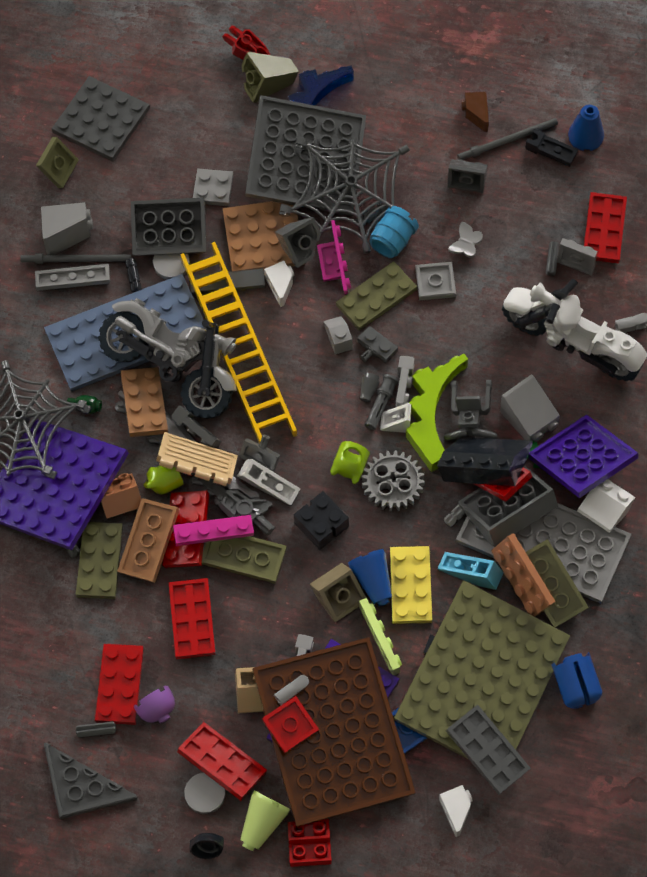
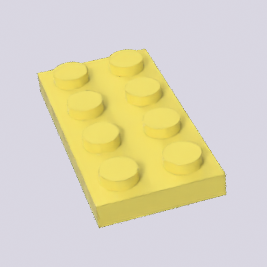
[390,546,432,624]

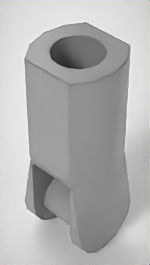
[615,313,647,333]
[273,675,309,705]

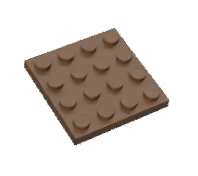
[222,201,305,272]

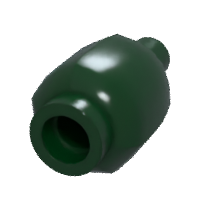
[67,395,102,414]

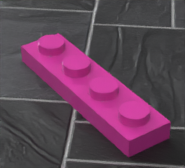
[173,515,254,546]

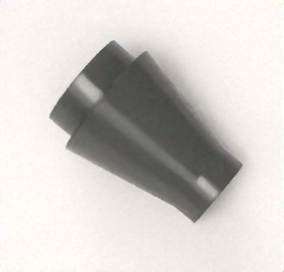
[360,373,380,402]

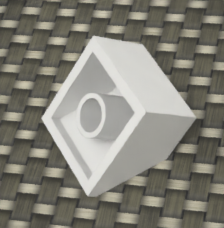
[577,479,636,533]

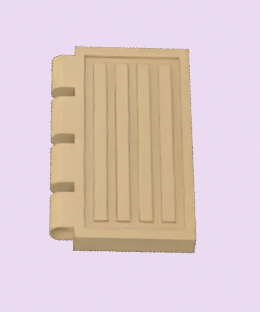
[156,432,238,486]

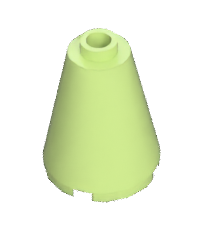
[240,790,290,851]

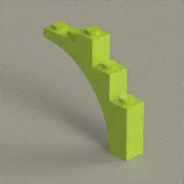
[406,354,468,472]

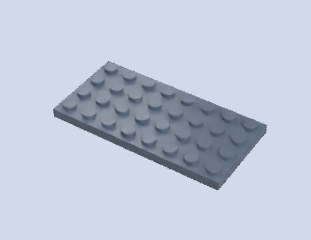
[44,274,207,392]

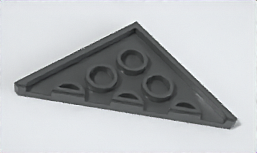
[44,743,137,819]

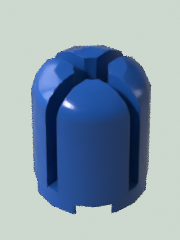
[551,652,602,709]

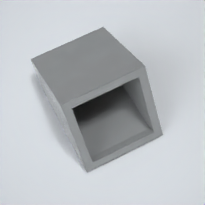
[41,202,93,255]
[500,374,560,442]

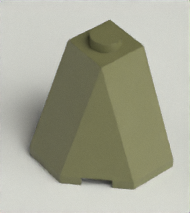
[242,52,299,103]

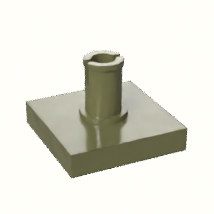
[36,137,79,188]

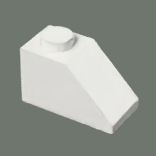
[264,261,294,307]
[439,785,473,837]

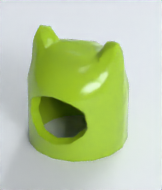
[330,441,370,484]
[144,466,184,495]

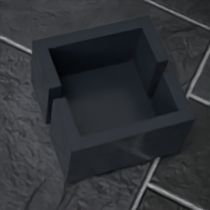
[293,491,349,550]

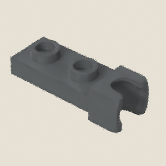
[171,405,222,447]

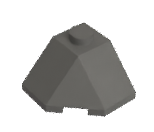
[275,217,321,268]

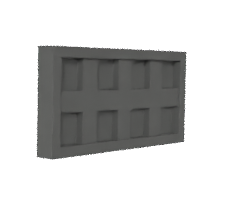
[446,704,531,795]

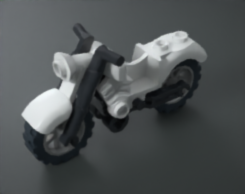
[502,279,647,382]

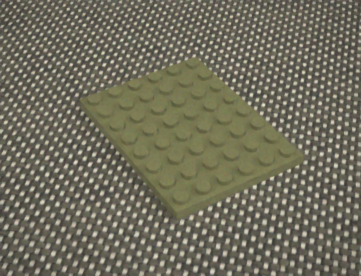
[394,580,570,759]

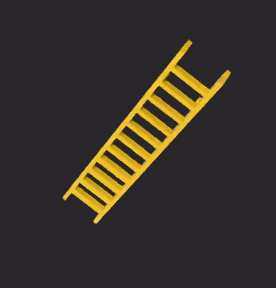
[180,242,297,443]

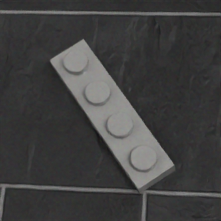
[35,264,110,291]

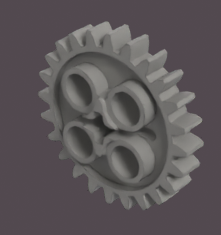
[362,450,425,511]

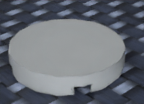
[153,253,190,280]
[184,773,225,814]

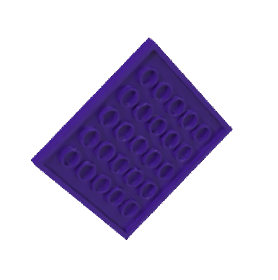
[0,419,129,550]

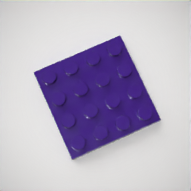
[528,415,639,498]

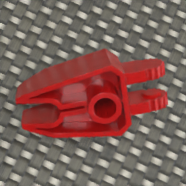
[222,26,270,60]

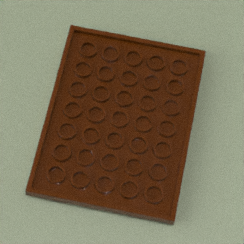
[252,637,416,827]

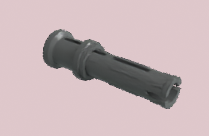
[364,374,399,430]

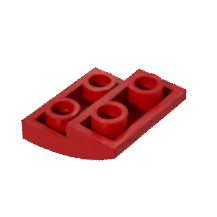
[288,819,332,867]

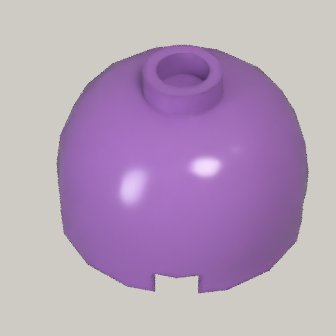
[133,686,175,724]

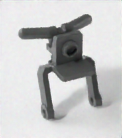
[444,380,497,441]

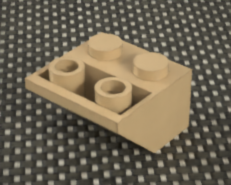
[235,667,264,714]

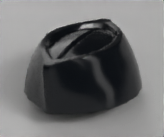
[190,833,224,859]

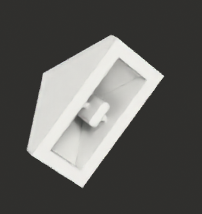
[380,403,411,433]

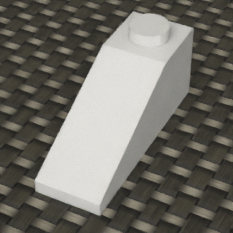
[237,459,300,505]

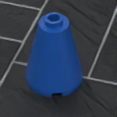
[568,105,604,151]
[348,549,392,606]

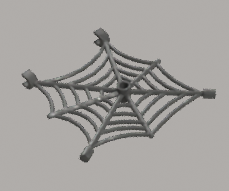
[279,137,410,254]
[0,360,91,479]

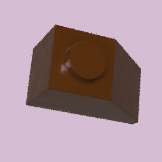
[461,92,489,132]

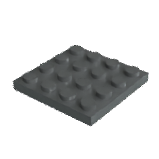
[52,76,150,161]

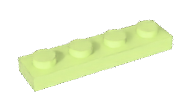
[359,598,402,676]

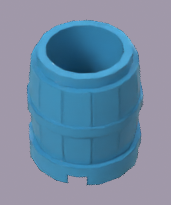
[370,206,419,258]

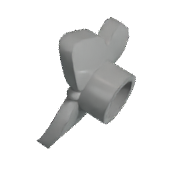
[448,222,483,258]

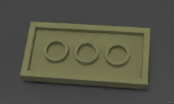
[336,261,417,331]
[76,522,123,599]
[202,536,287,584]
[526,539,589,628]

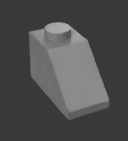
[323,316,353,354]

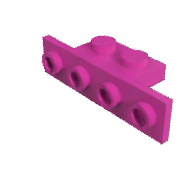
[317,220,351,295]

